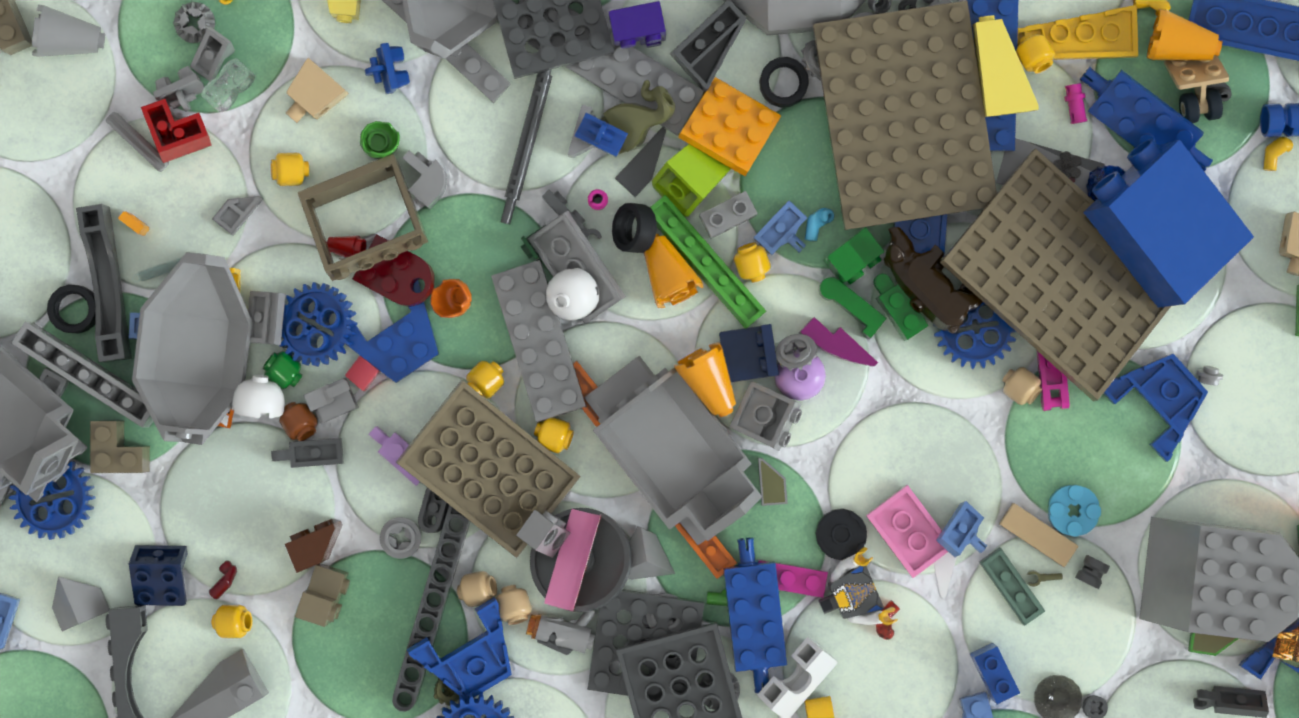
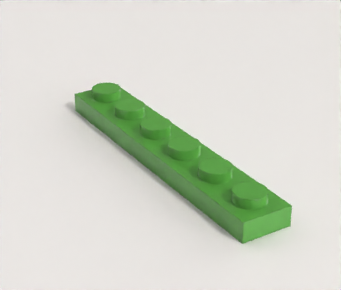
[650,195,766,329]

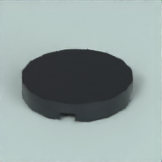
[815,508,867,560]

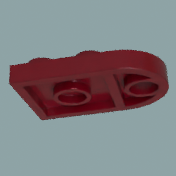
[352,234,435,307]

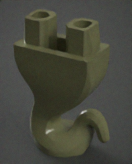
[600,80,676,154]

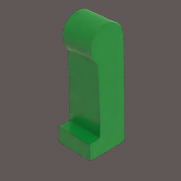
[818,277,887,339]

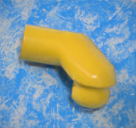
[1133,0,1171,16]
[1263,137,1293,171]

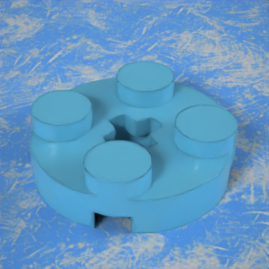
[1048,485,1101,537]

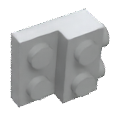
[730,381,802,451]

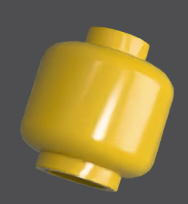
[1016,34,1055,74]
[271,152,309,186]
[734,242,771,283]
[466,361,504,399]
[534,417,574,453]
[211,605,253,638]

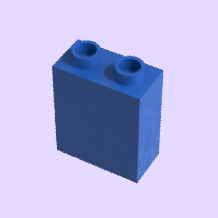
[1083,138,1254,308]

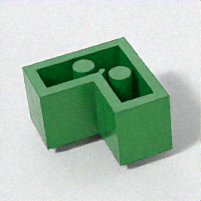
[823,227,885,284]

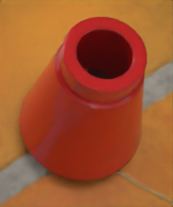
[327,235,367,258]

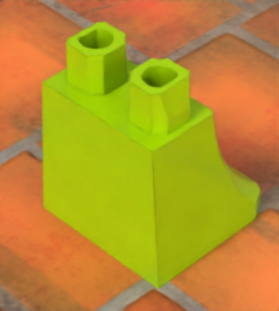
[652,144,731,217]

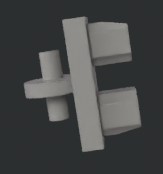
[153,66,206,112]

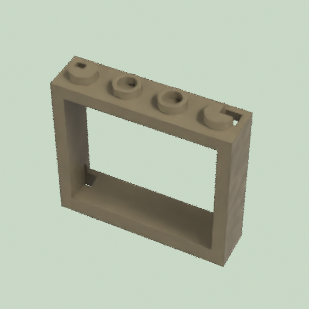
[297,154,428,281]

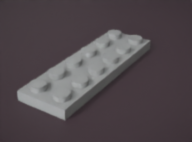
[491,260,587,423]

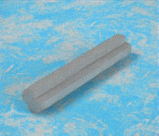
[106,112,169,172]

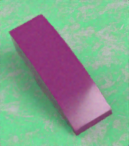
[799,317,878,367]

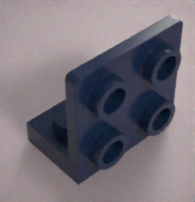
[719,324,779,382]
[128,545,188,606]

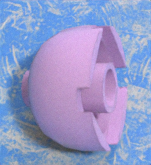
[775,350,826,401]

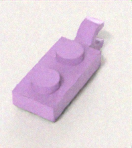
[369,426,420,486]

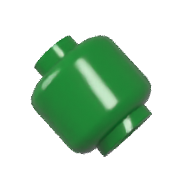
[262,351,302,389]

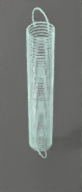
[132,253,203,282]

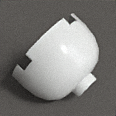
[546,268,599,321]
[232,375,285,418]

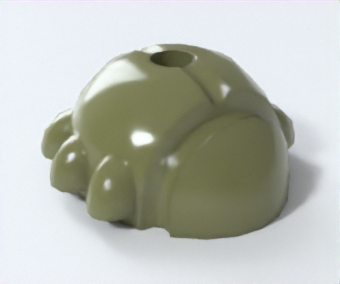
[434,678,459,706]

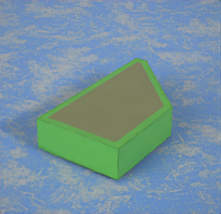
[1188,633,1239,656]

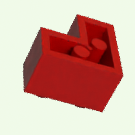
[141,99,212,163]

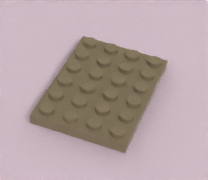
[396,380,581,558]

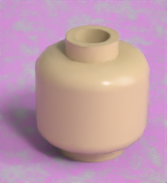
[1002,367,1042,405]
[457,571,497,607]
[496,585,532,625]

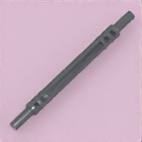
[500,69,553,225]

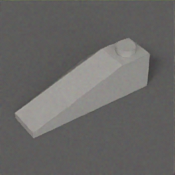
[171,649,269,718]

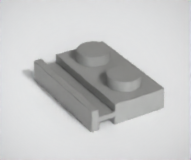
[248,291,286,345]

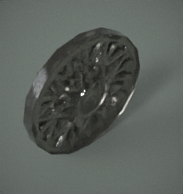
[1034,675,1082,718]

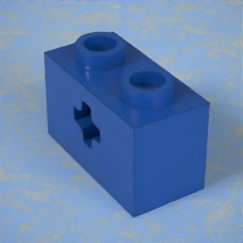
[970,643,1020,704]

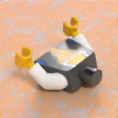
[818,547,898,625]

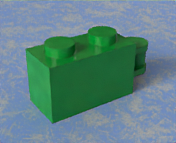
[873,274,929,341]

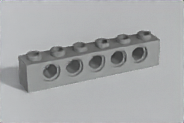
[11,321,153,428]

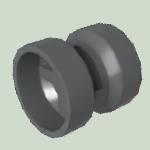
[1075,555,1110,589]

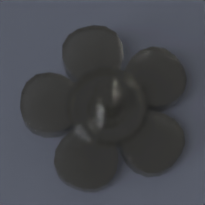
[1053,151,1082,179]

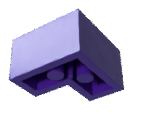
[608,1,666,49]

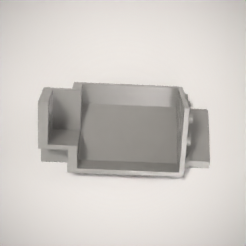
[0,346,88,502]
[584,356,762,545]

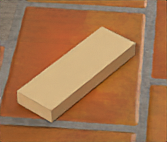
[999,503,1078,567]

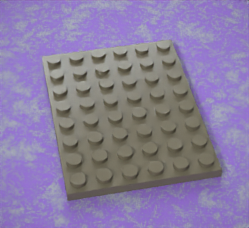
[813,0,997,230]
[940,148,1171,401]

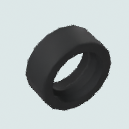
[759,57,809,108]
[612,203,657,253]
[47,284,96,334]

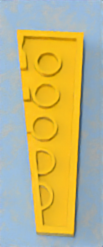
[1017,5,1138,60]

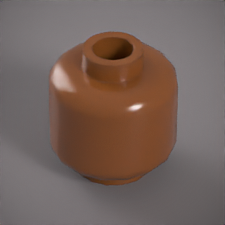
[279,402,318,441]

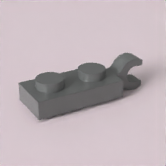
[542,190,602,246]
[271,438,344,468]
[1193,686,1269,718]

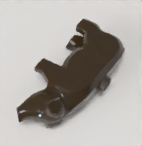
[883,227,983,334]

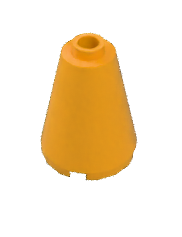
[1147,9,1223,60]
[644,234,703,308]
[674,342,736,417]

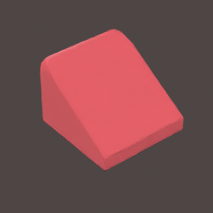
[345,356,381,391]

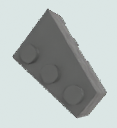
[670,0,747,91]

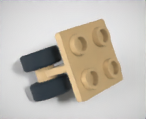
[1163,55,1229,123]

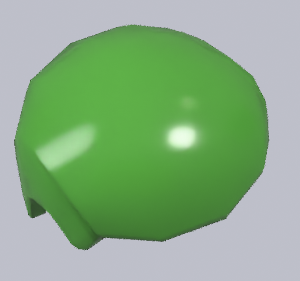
[360,121,400,159]

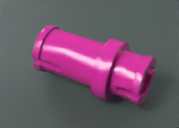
[1064,83,1087,124]
[588,189,608,210]

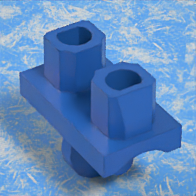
[365,43,410,94]
[574,113,628,157]

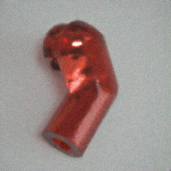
[876,600,900,640]

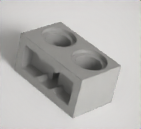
[699,191,758,239]
[516,510,570,558]

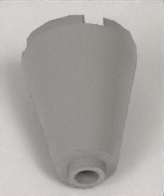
[32,5,105,57]

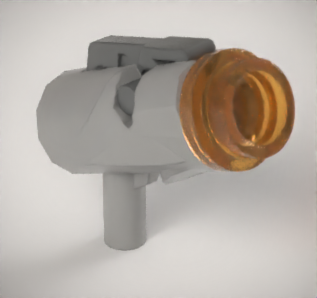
[526,611,596,655]

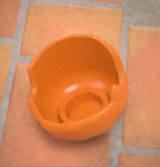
[430,279,472,318]

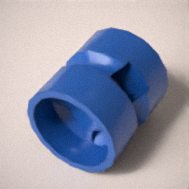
[1260,103,1299,137]

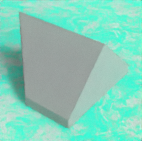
[629,526,675,580]
[52,576,110,631]

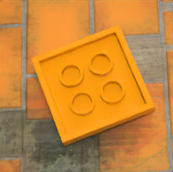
[678,77,781,176]

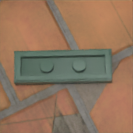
[979,547,1045,626]

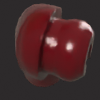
[209,560,237,599]

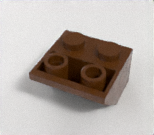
[285,519,343,573]

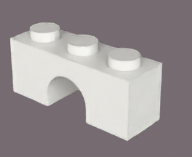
[757,637,838,718]

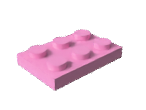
[866,485,948,578]

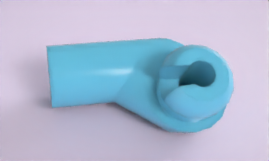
[805,208,834,241]

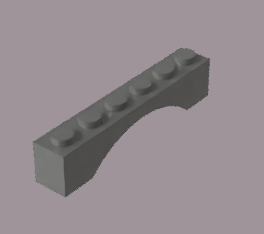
[76,204,132,363]
[105,605,148,718]

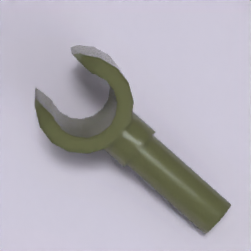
[1027,570,1063,587]

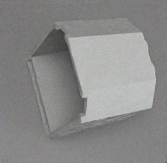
[1139,517,1299,642]

